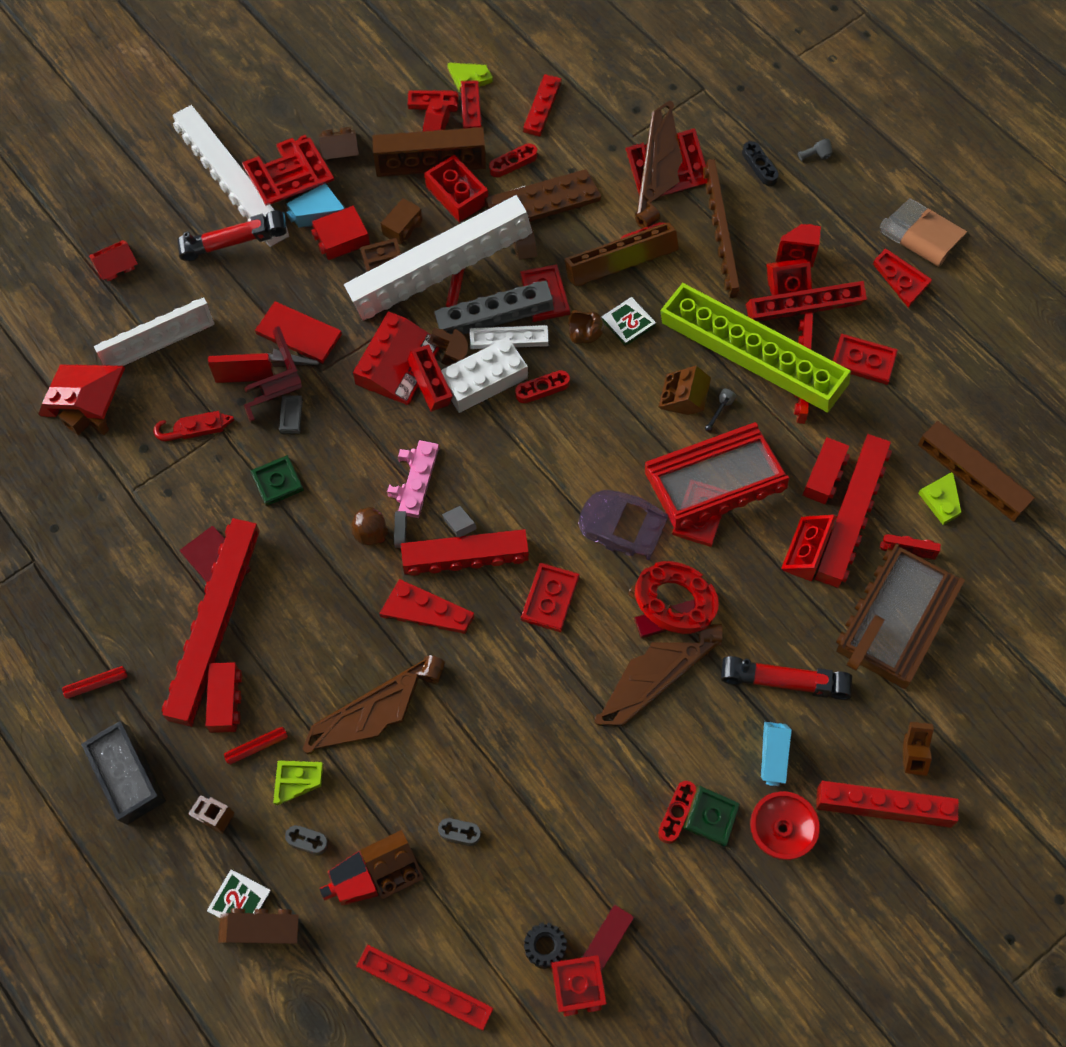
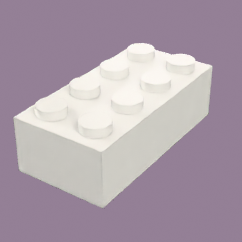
[441,337,528,413]

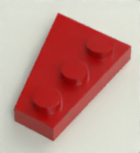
[873,248,932,308]

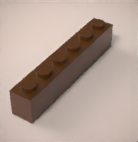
[564,222,679,286]
[918,421,1035,522]

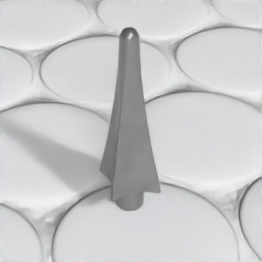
[268,349,319,367]

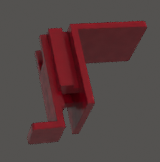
[244,326,302,422]

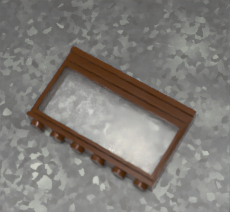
[836,543,965,690]

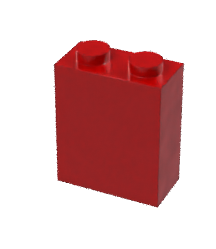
[311,206,370,260]

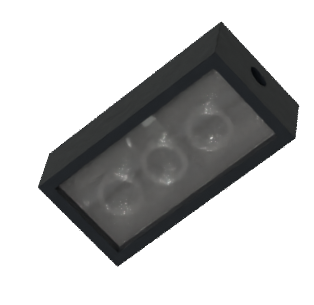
[81,721,166,825]

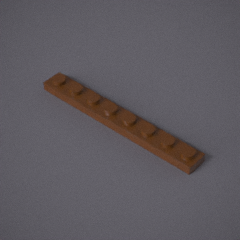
[703,159,739,298]

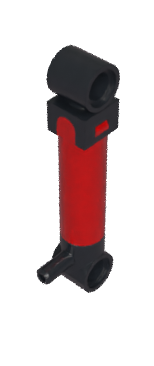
[177,210,287,261]
[721,656,853,700]

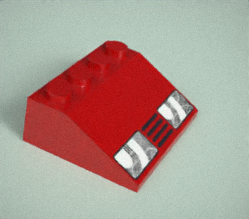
[353,311,440,405]

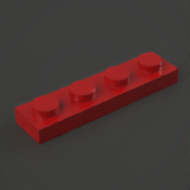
[523,74,561,137]

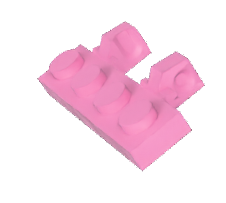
[387,440,439,518]

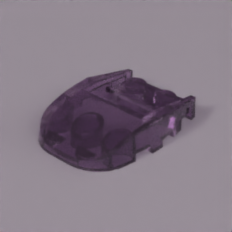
[579,490,668,560]

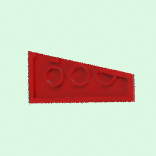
[379,579,474,634]

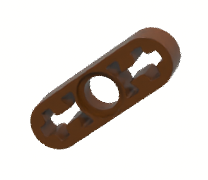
[846,614,885,671]

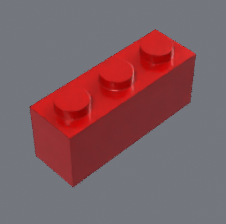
[407,344,453,411]
[802,437,850,505]
[206,662,242,733]

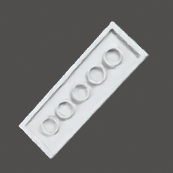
[94,297,215,366]

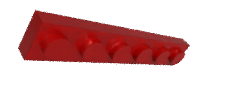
[794,312,813,424]
[356,944,494,1031]

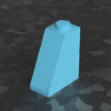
[286,184,344,227]
[761,722,791,786]

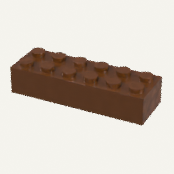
[372,127,486,177]

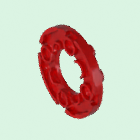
[635,561,719,634]

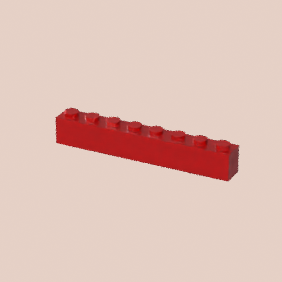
[815,434,892,588]

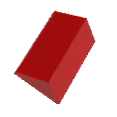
[781,515,836,581]

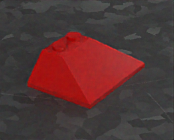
[625,128,708,197]
[242,138,334,206]
[38,365,125,419]

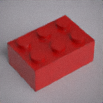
[424,155,488,222]

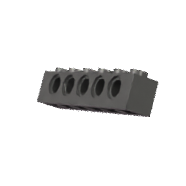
[434,281,554,335]

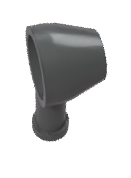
[798,139,833,161]

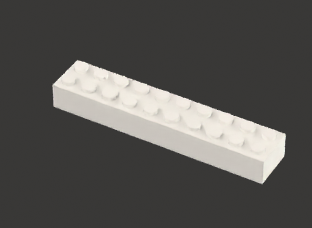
[344,195,532,321]

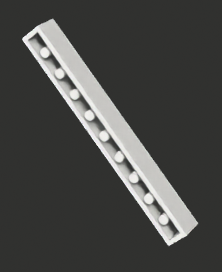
[173,105,289,247]

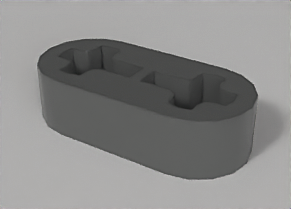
[394,511,407,548]
[438,818,481,846]
[285,825,328,855]

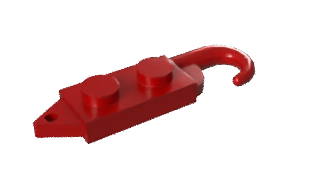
[153,411,234,441]

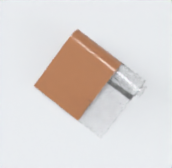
[880,198,967,267]

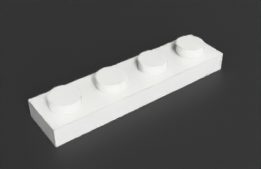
[470,325,548,349]

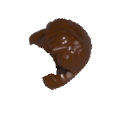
[568,310,604,344]
[351,507,389,545]

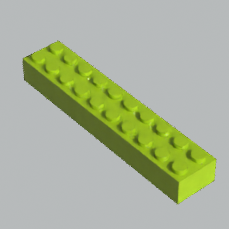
[660,283,851,413]

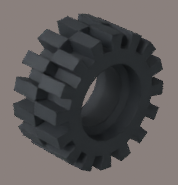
[524,923,566,969]

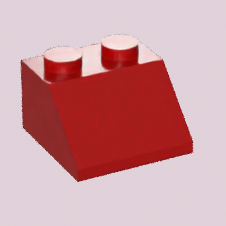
[775,224,821,267]
[89,240,138,281]
[767,258,812,296]

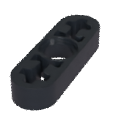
[742,141,779,186]

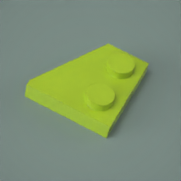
[447,63,493,93]
[918,472,961,525]
[273,761,323,805]

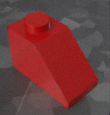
[422,99,450,132]

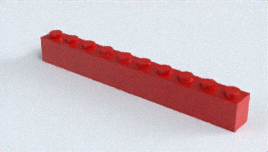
[162,518,260,727]

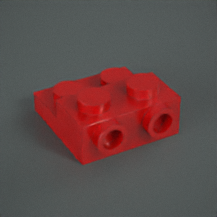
[551,955,606,1016]

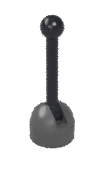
[705,389,737,432]

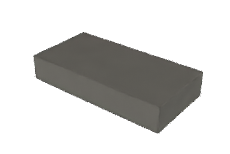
[279,396,303,434]
[442,506,477,537]

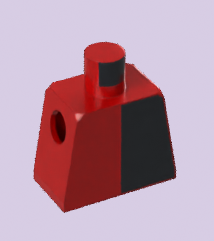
[319,851,378,905]

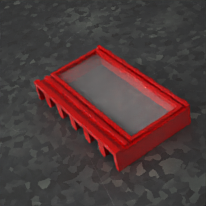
[645,422,789,530]

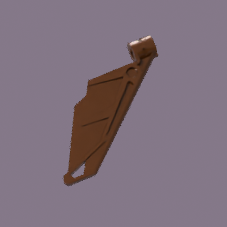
[634,101,683,229]
[594,624,722,726]
[303,655,446,754]

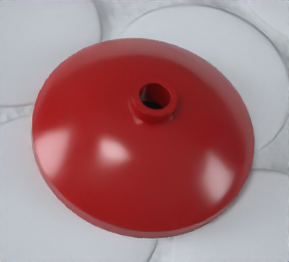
[750,791,820,860]

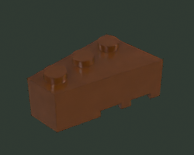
[218,908,299,944]

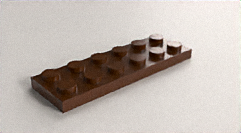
[484,169,601,222]

